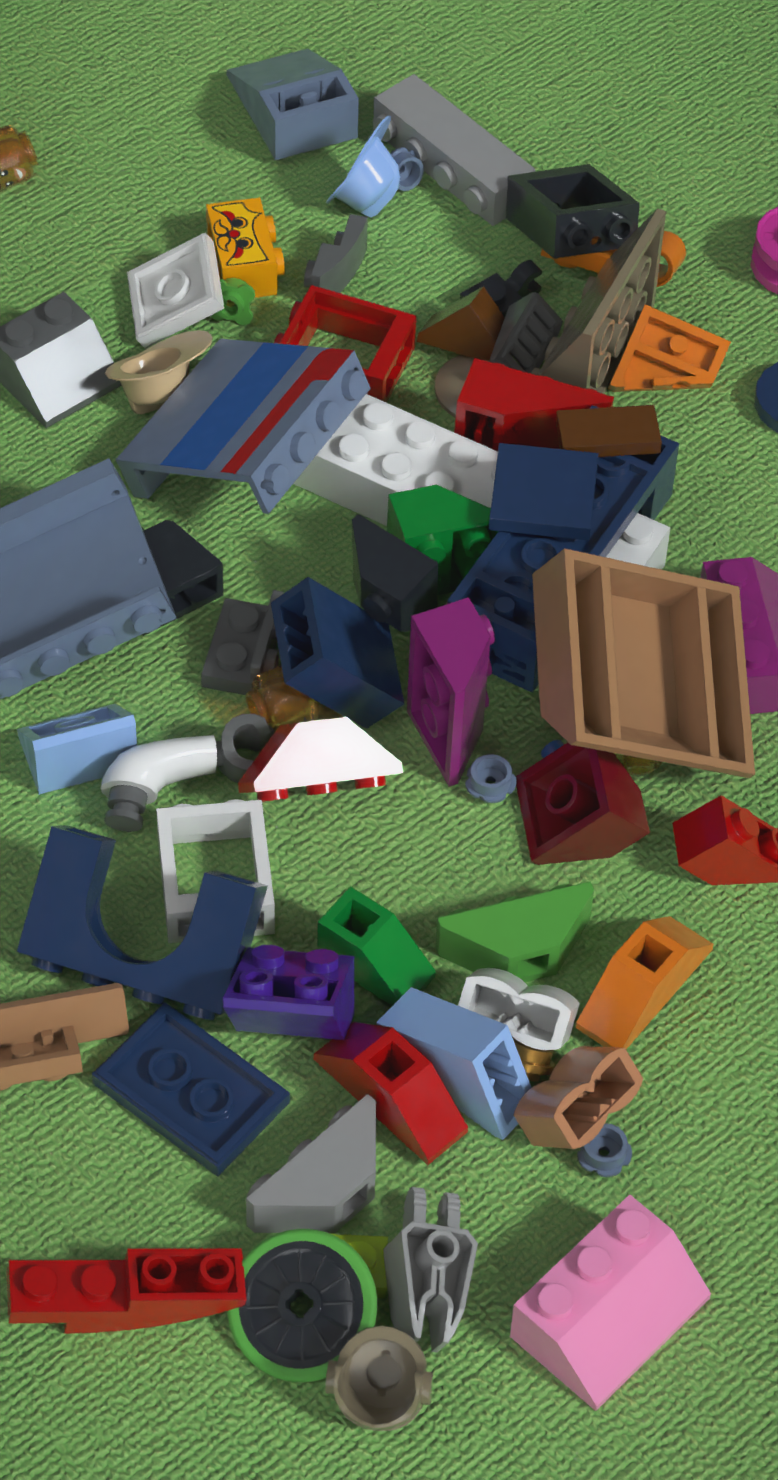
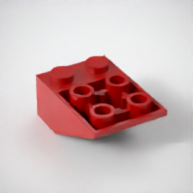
[454,358,614,451]

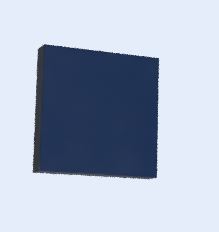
[489,443,599,540]

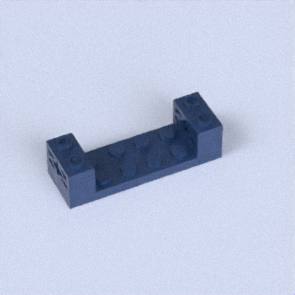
[447,405,679,693]

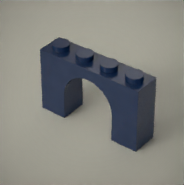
[17,825,268,1020]

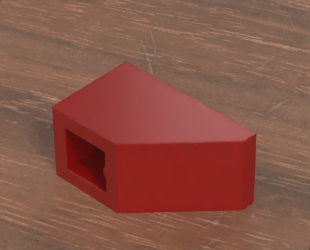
[672,795,778,885]

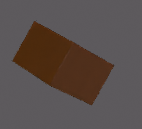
[417,286,513,361]

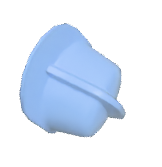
[326,115,400,217]

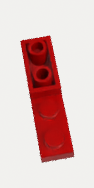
[7,1248,246,1334]

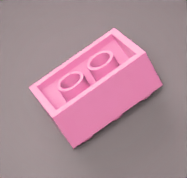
[510,1194,711,1411]

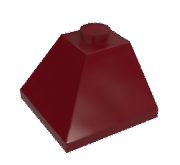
[515,742,650,865]

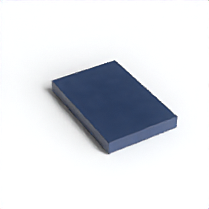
[92,1002,290,1177]

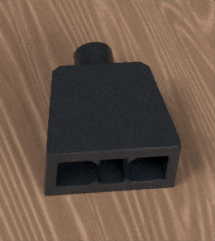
[141,520,224,636]

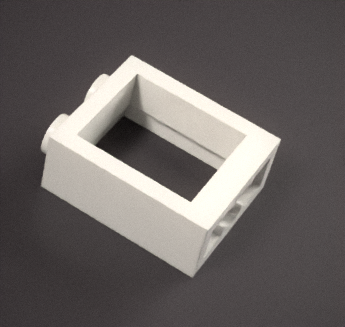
[156,799,275,943]

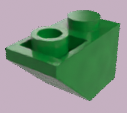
[317,886,436,1006]

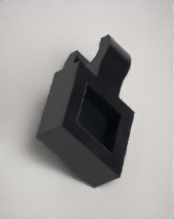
[460,260,542,317]

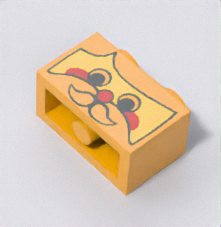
[206,197,285,301]

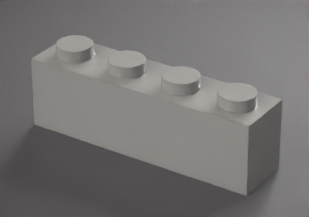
[373,74,535,226]

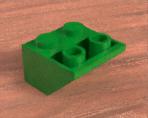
[387,485,499,595]

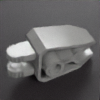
[383,1187,478,1353]

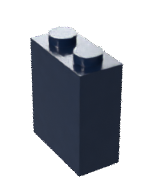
[271,577,405,729]

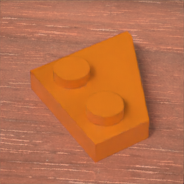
[608,304,731,392]

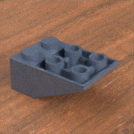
[226,48,359,160]

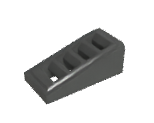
[489,292,563,373]

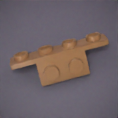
[0,983,129,1091]

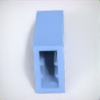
[376,987,532,1140]

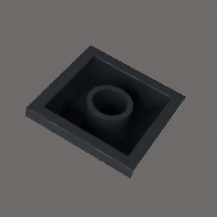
[352,514,438,632]

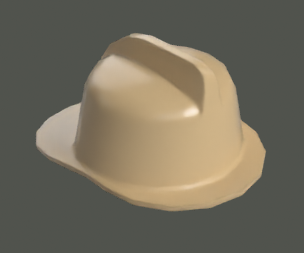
[105,330,213,415]

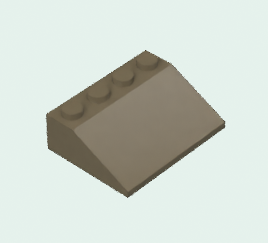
[531,208,666,394]

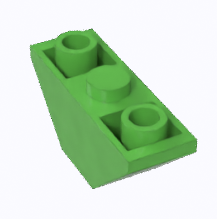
[435,881,594,982]

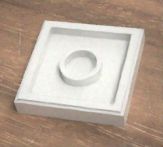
[127,232,225,348]

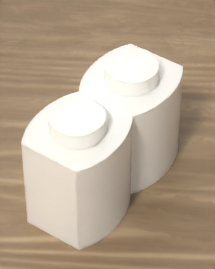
[458,968,580,1050]

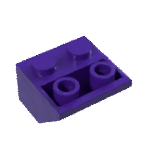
[223,945,354,1040]

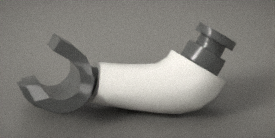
[101,714,275,832]

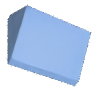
[17,704,137,795]

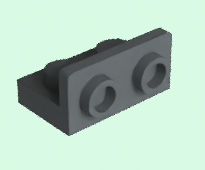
[201,590,284,698]

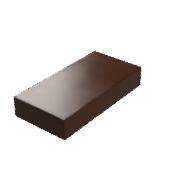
[555,405,662,457]

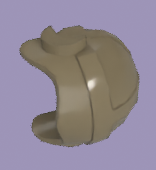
[326,1326,433,1431]

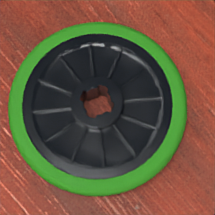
[227,1229,377,1382]

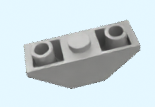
[246,1094,376,1233]

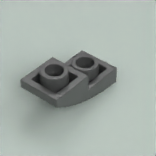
[304,214,368,293]

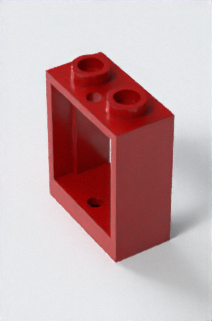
[274,285,417,403]

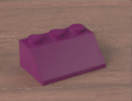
[700,557,778,714]
[407,597,495,787]

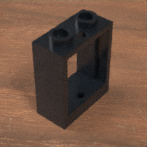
[506,164,640,259]

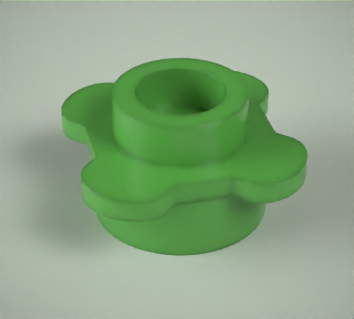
[210,278,255,326]

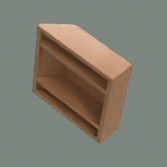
[532,548,755,778]

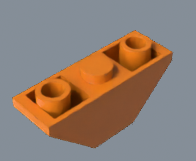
[576,916,714,1049]

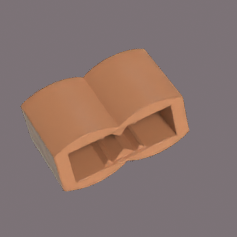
[513,1046,643,1149]

